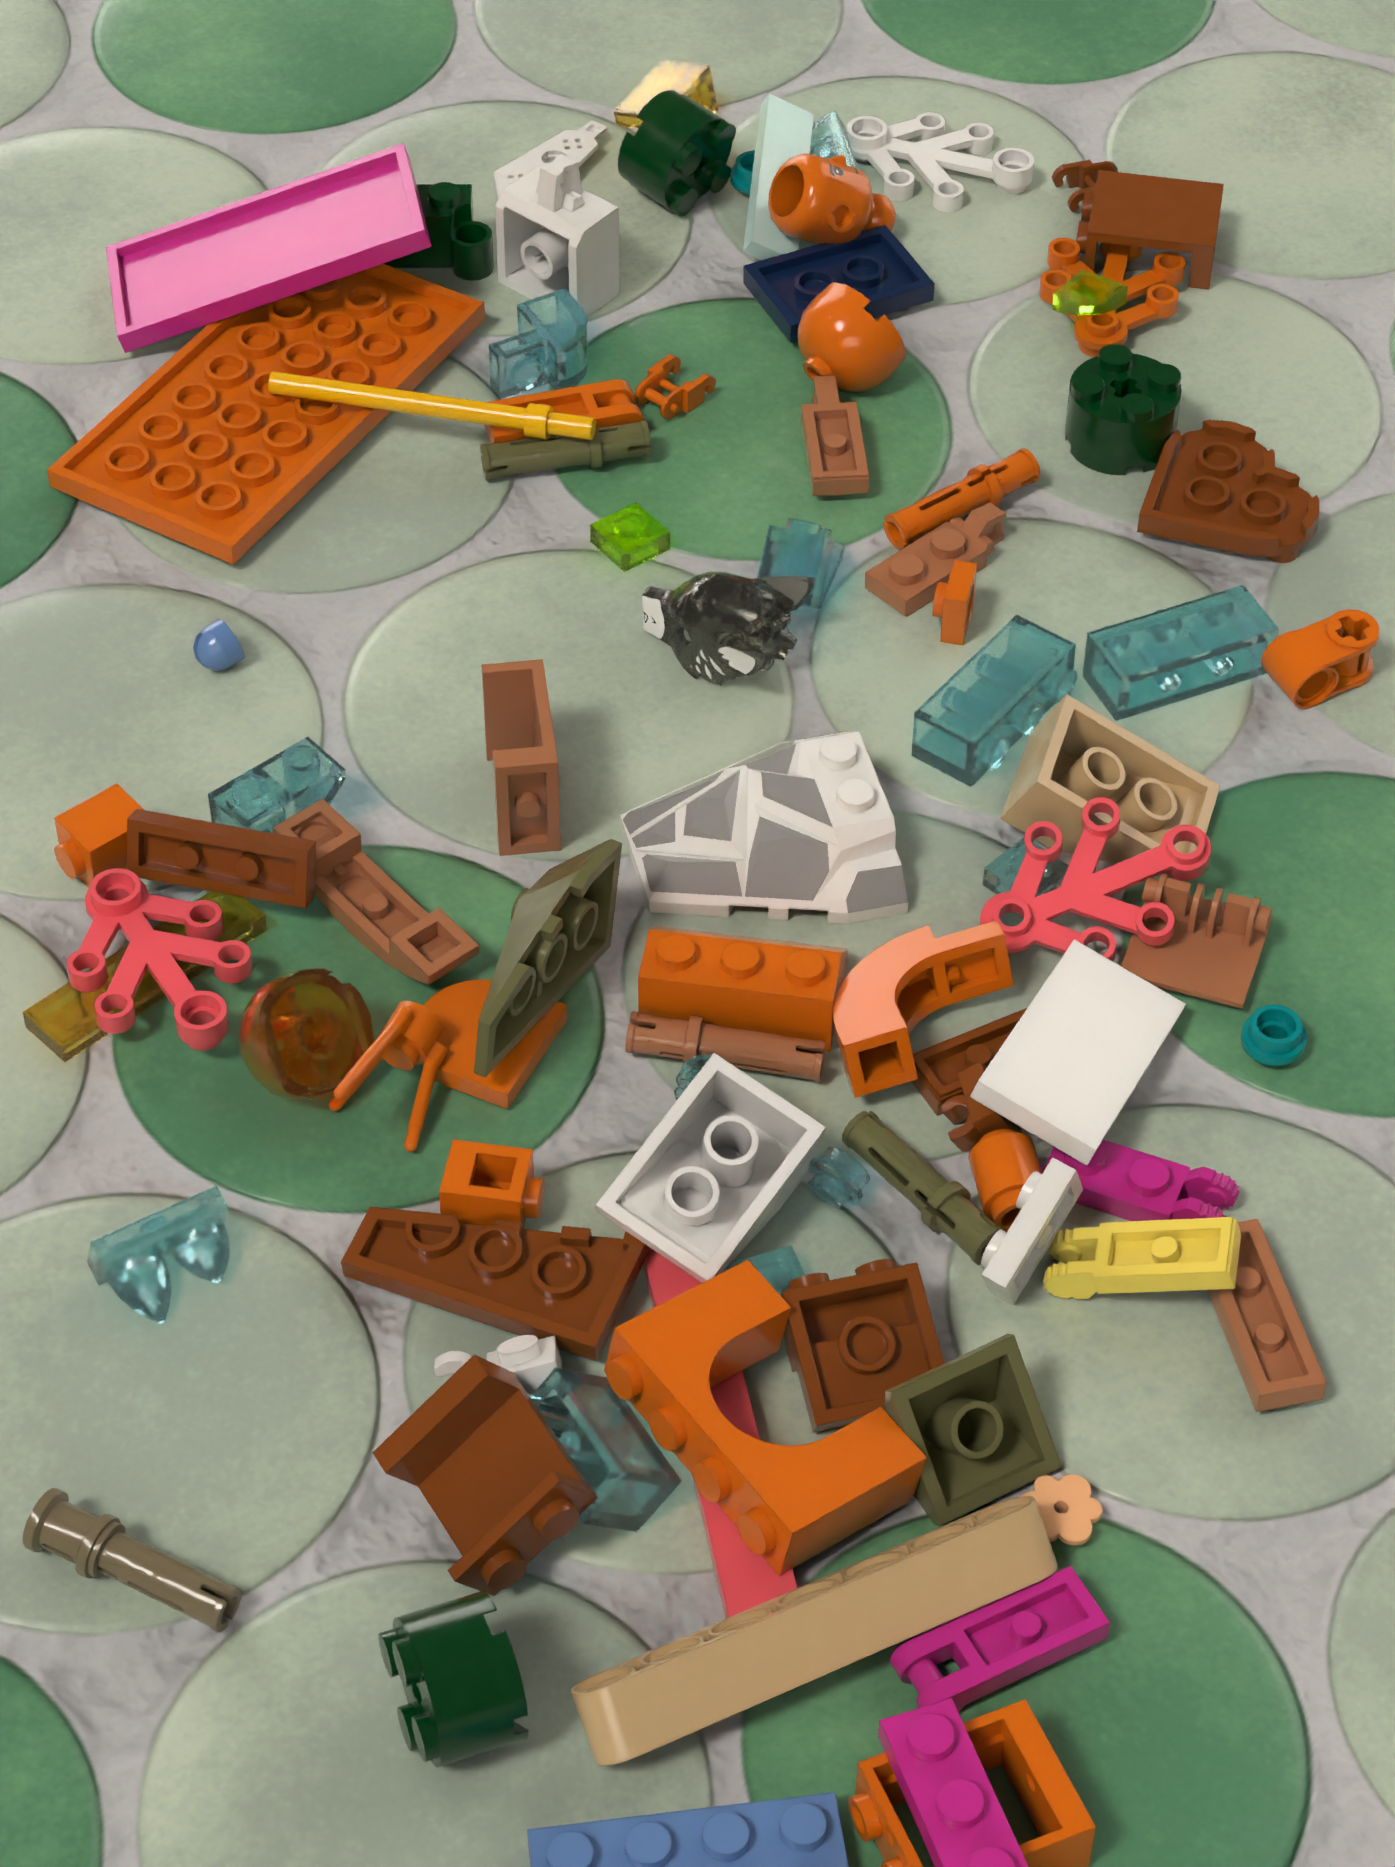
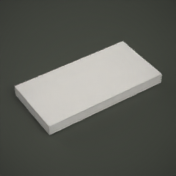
[970,939,1186,1165]

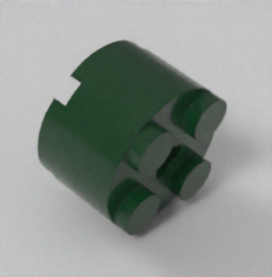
[618,90,736,216]
[1065,344,1182,475]
[378,1591,529,1768]

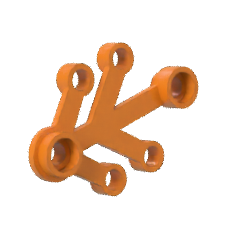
[1039,238,1186,357]

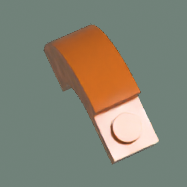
[833,920,1014,1098]

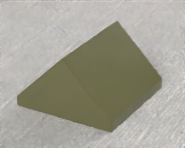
[884,1334,1062,1526]

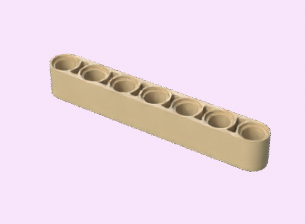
[571,1496,1059,1766]

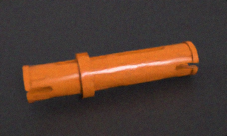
[883,448,1040,549]

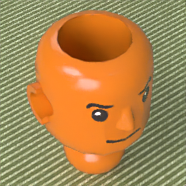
[768,153,896,244]

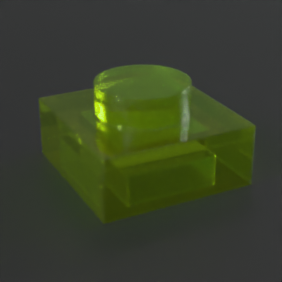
[590,502,670,572]

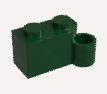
[383,182,494,281]

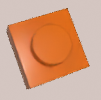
[932,560,977,645]

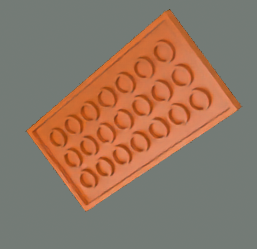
[47,264,485,565]

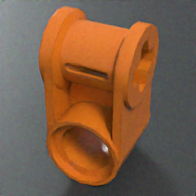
[1261,609,1380,709]

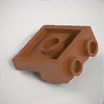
[780,1259,944,1433]

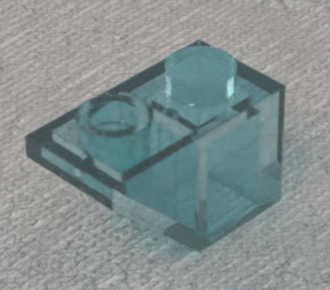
[754,518,845,610]
[208,736,346,833]

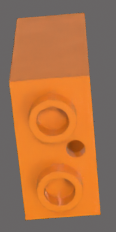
[848,1699,1096,1867]

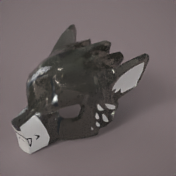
[642,572,815,686]

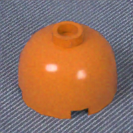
[797,282,907,393]

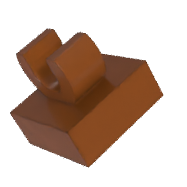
[941,1062,1022,1152]

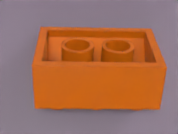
[638,926,848,1052]

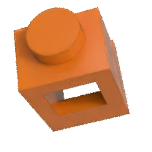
[439,1139,545,1229]

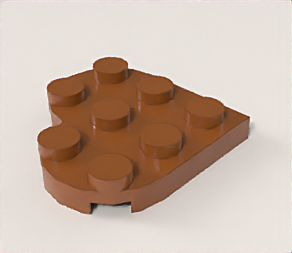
[1137,420,1319,563]

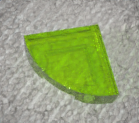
[1052,270,1128,315]

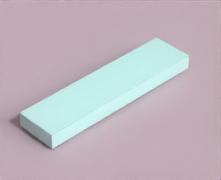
[743,93,814,260]

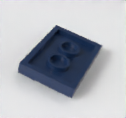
[743,225,935,343]

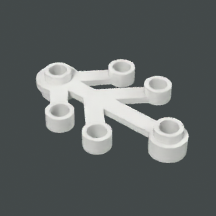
[841,112,1034,213]

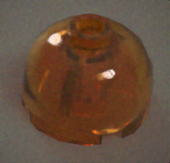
[238,968,374,1102]

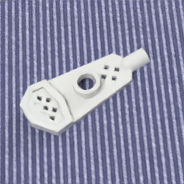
[494,120,608,201]

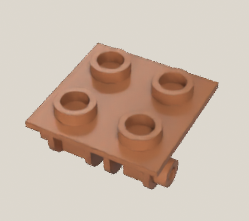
[1121,874,1273,1009]

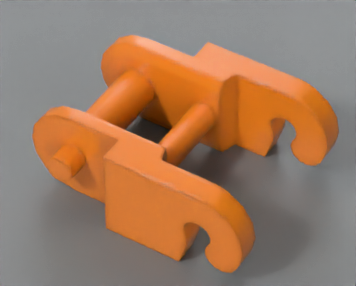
[635,354,716,419]

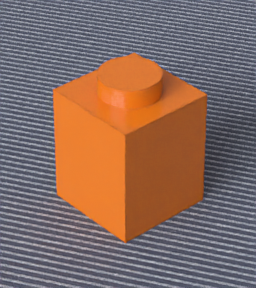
[54,784,144,888]

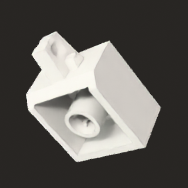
[495,154,620,324]

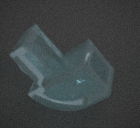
[489,288,588,399]

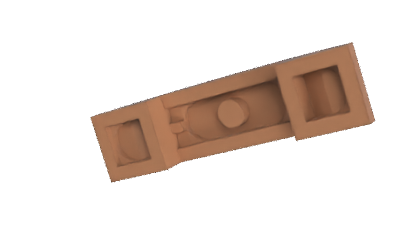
[272,798,479,985]

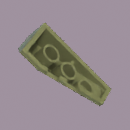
[474,839,622,1078]

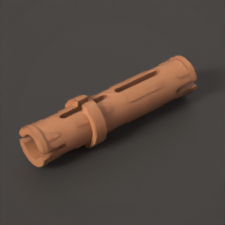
[625,1011,826,1082]

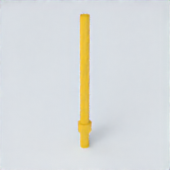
[268,371,596,440]

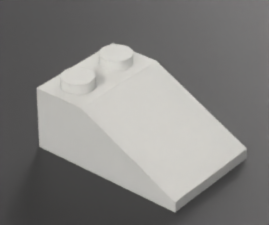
[595,1053,826,1283]

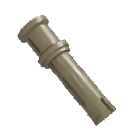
[23,1488,242,1632]

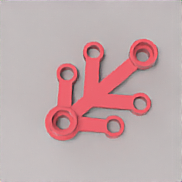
[980,797,1211,961]
[66,868,253,1051]

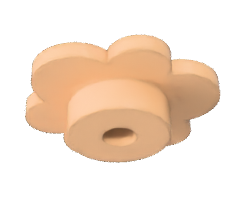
[1021,1474,1103,1546]

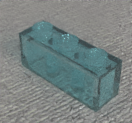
[1082,585,1279,721]
[911,614,1077,787]

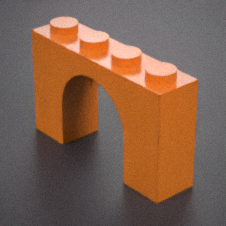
[604,1260,927,1576]

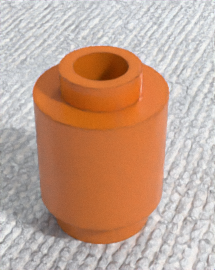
[968,1129,1043,1232]

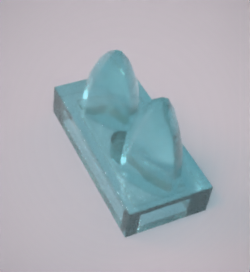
[87,1186,230,1323]

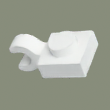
[434,1335,563,1396]

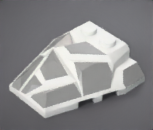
[620,731,909,924]

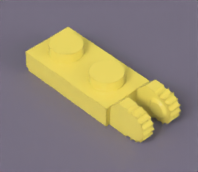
[1043,1217,1241,1300]

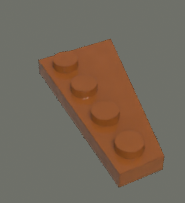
[341,1207,651,1361]

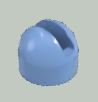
[193,619,245,671]

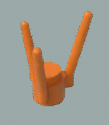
[329,1001,448,1152]

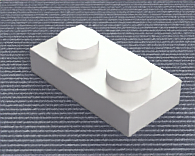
[981,1157,1083,1305]

